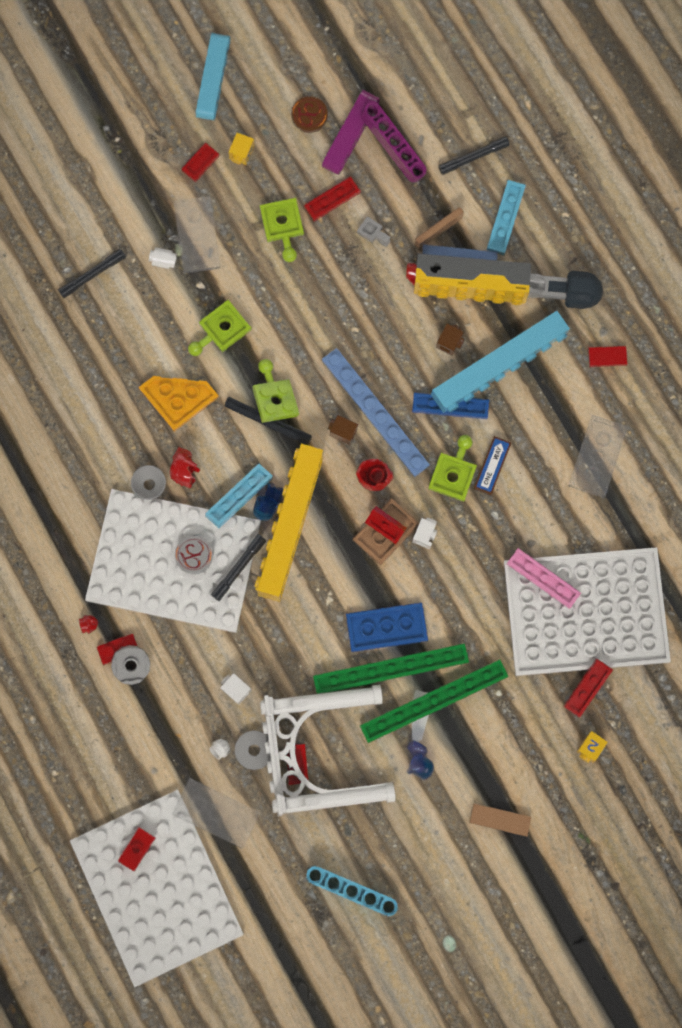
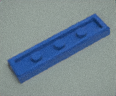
[412,393,489,419]

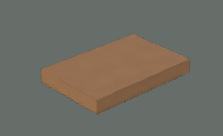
[353,498,420,566]

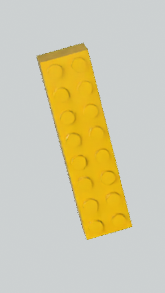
[255,444,324,602]

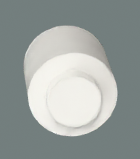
[149,247,177,269]

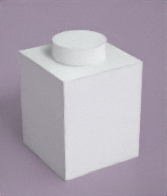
[221,673,252,705]

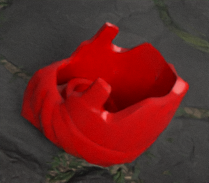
[170,447,201,488]
[356,459,394,491]

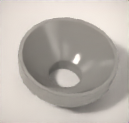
[131,465,166,500]

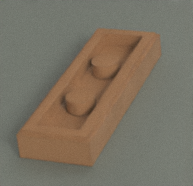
[415,207,464,250]
[469,804,531,837]

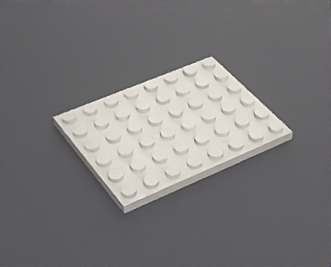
[85,489,261,633]
[504,547,671,676]
[70,790,244,987]

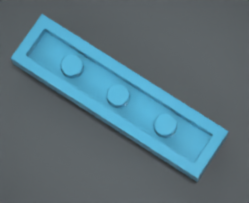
[487,180,526,255]
[205,464,273,528]

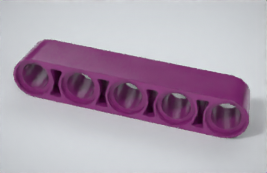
[322,90,380,175]
[361,102,426,183]

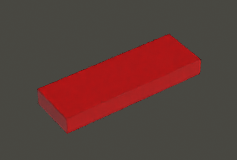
[304,176,361,222]
[563,658,613,718]

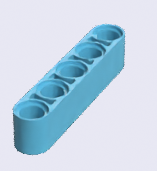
[196,33,230,121]
[306,866,398,916]

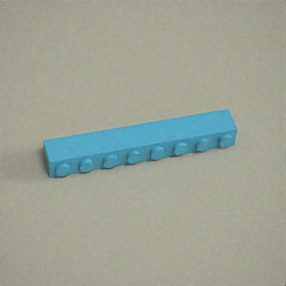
[431,311,570,413]

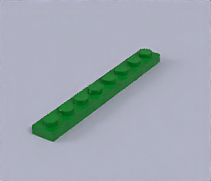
[313,643,469,694]
[360,659,509,744]

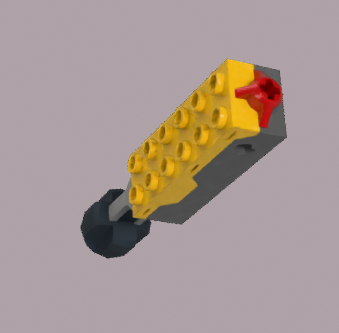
[406,254,603,309]

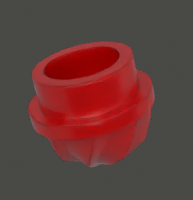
[79,615,98,634]

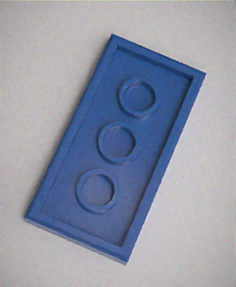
[346,602,428,652]

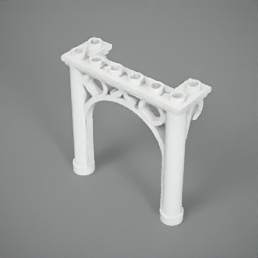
[260,685,395,817]

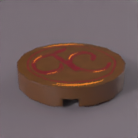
[291,96,328,133]

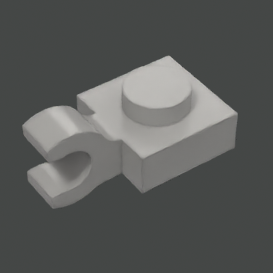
[357,216,391,247]

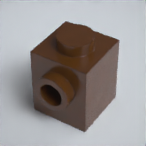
[436,324,465,356]
[328,415,358,445]

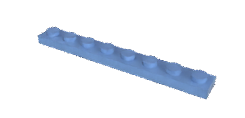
[322,348,430,478]

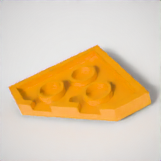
[139,376,219,432]

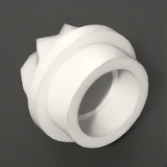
[209,739,230,760]

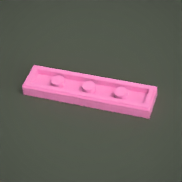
[507,548,581,609]

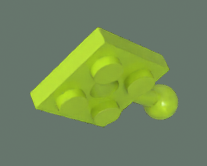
[259,198,304,262]
[188,300,252,356]
[252,359,299,423]
[428,435,477,502]

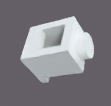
[412,518,438,550]

